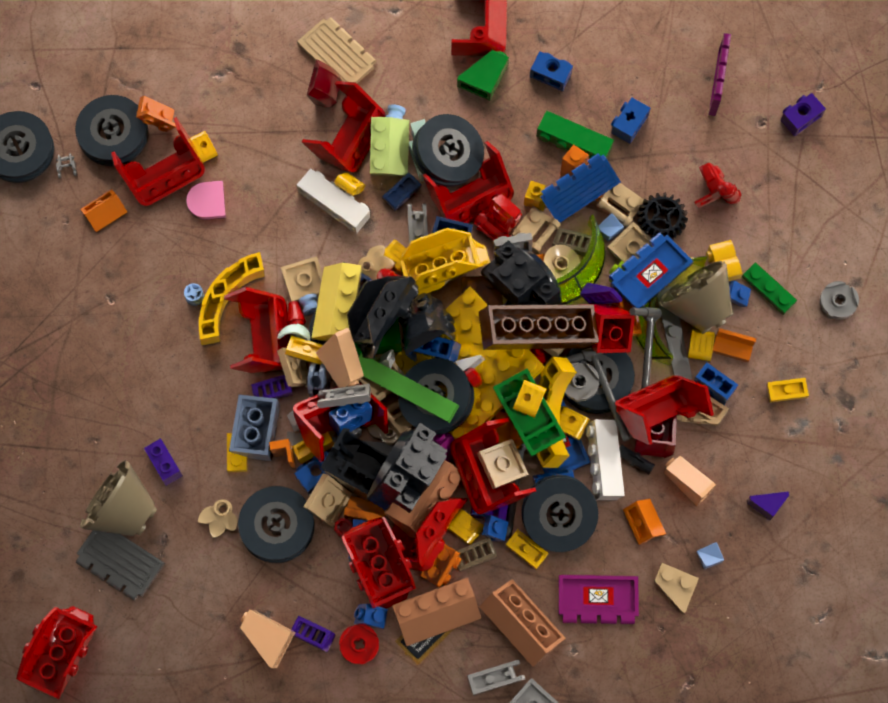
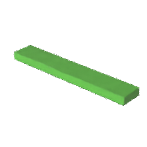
[359,353,459,423]

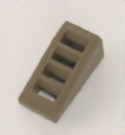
[552,228,595,258]
[458,537,497,571]

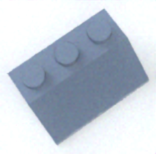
[229,395,280,461]

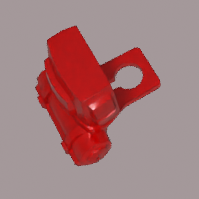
[694,163,742,208]
[473,194,522,244]

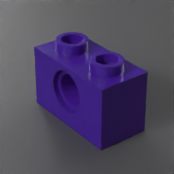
[780,93,826,137]
[144,438,183,486]

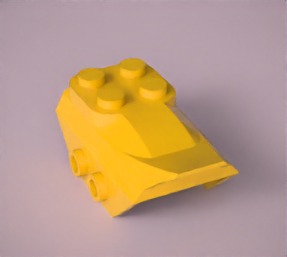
[399,228,490,296]

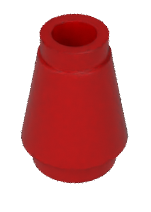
[287,301,306,327]

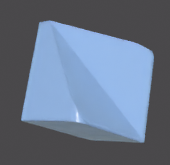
[597,213,624,242]
[696,542,724,569]

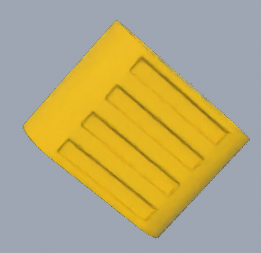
[190,131,218,163]
[334,172,366,196]
[384,239,406,275]
[687,329,715,361]
[513,380,546,418]
[560,406,590,440]
[448,509,484,545]

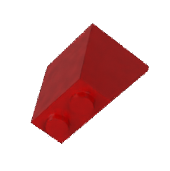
[579,304,635,353]

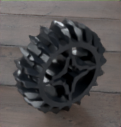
[637,192,688,240]

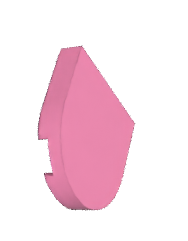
[186,181,226,219]

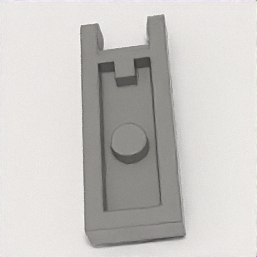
[408,204,428,244]
[317,384,371,408]
[467,660,525,696]

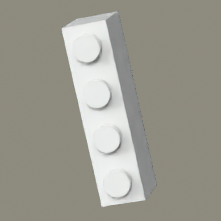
[297,168,370,234]
[586,419,625,500]

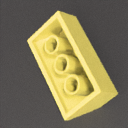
[312,263,362,341]

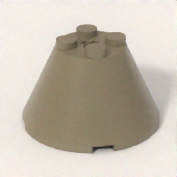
[659,261,734,334]
[80,460,157,536]

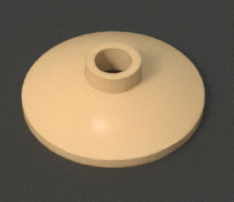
[543,245,580,281]

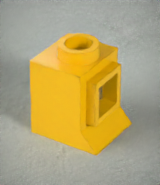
[524,180,546,211]

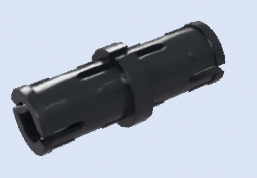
[619,444,655,475]

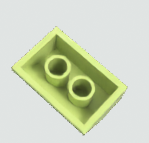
[370,117,410,176]

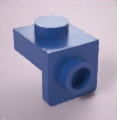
[729,280,751,307]
[482,515,508,541]
[354,603,388,629]

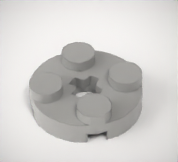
[820,281,859,320]
[564,362,599,402]

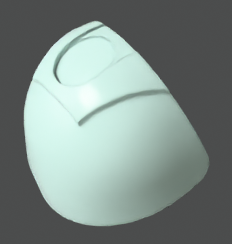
[277,324,311,341]

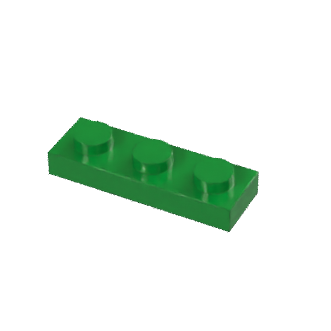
[742,262,797,315]

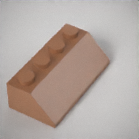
[384,460,462,538]
[392,578,481,646]
[479,579,566,667]

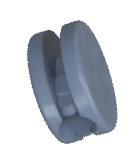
[307,362,331,397]

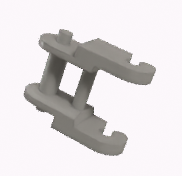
[56,153,77,178]

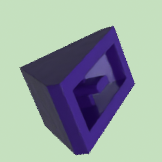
[747,491,789,520]

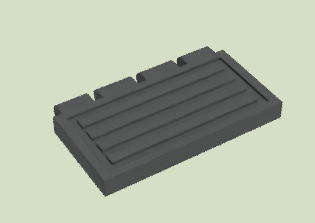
[76,531,165,601]

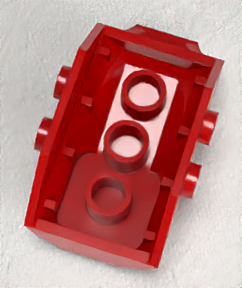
[391,497,468,571]
[341,517,416,609]
[16,606,98,699]

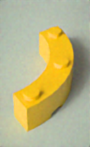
[199,252,265,345]
[537,357,577,468]

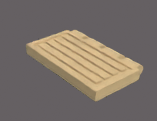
[297,17,376,83]

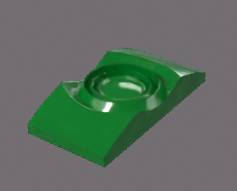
[493,368,566,457]

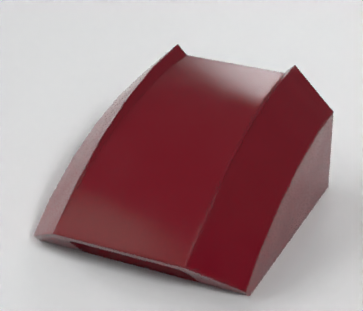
[306,59,342,108]
[635,415,677,458]

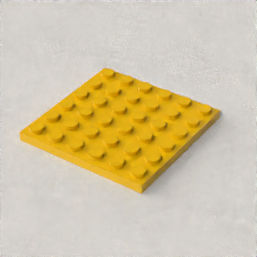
[394,286,545,440]

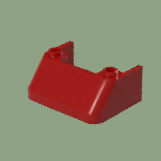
[451,0,507,56]
[302,81,386,172]
[111,117,205,206]
[422,141,514,223]
[224,287,290,373]
[615,375,714,445]
[293,381,388,462]
[451,418,536,514]

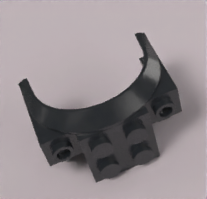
[480,240,562,305]
[367,423,447,513]
[320,428,388,502]

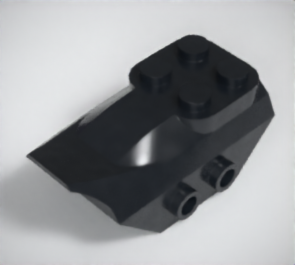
[347,276,419,360]
[398,293,456,362]

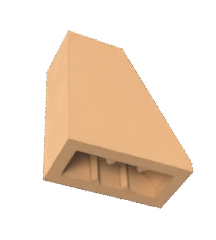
[316,328,364,388]
[664,456,716,506]
[240,609,296,668]

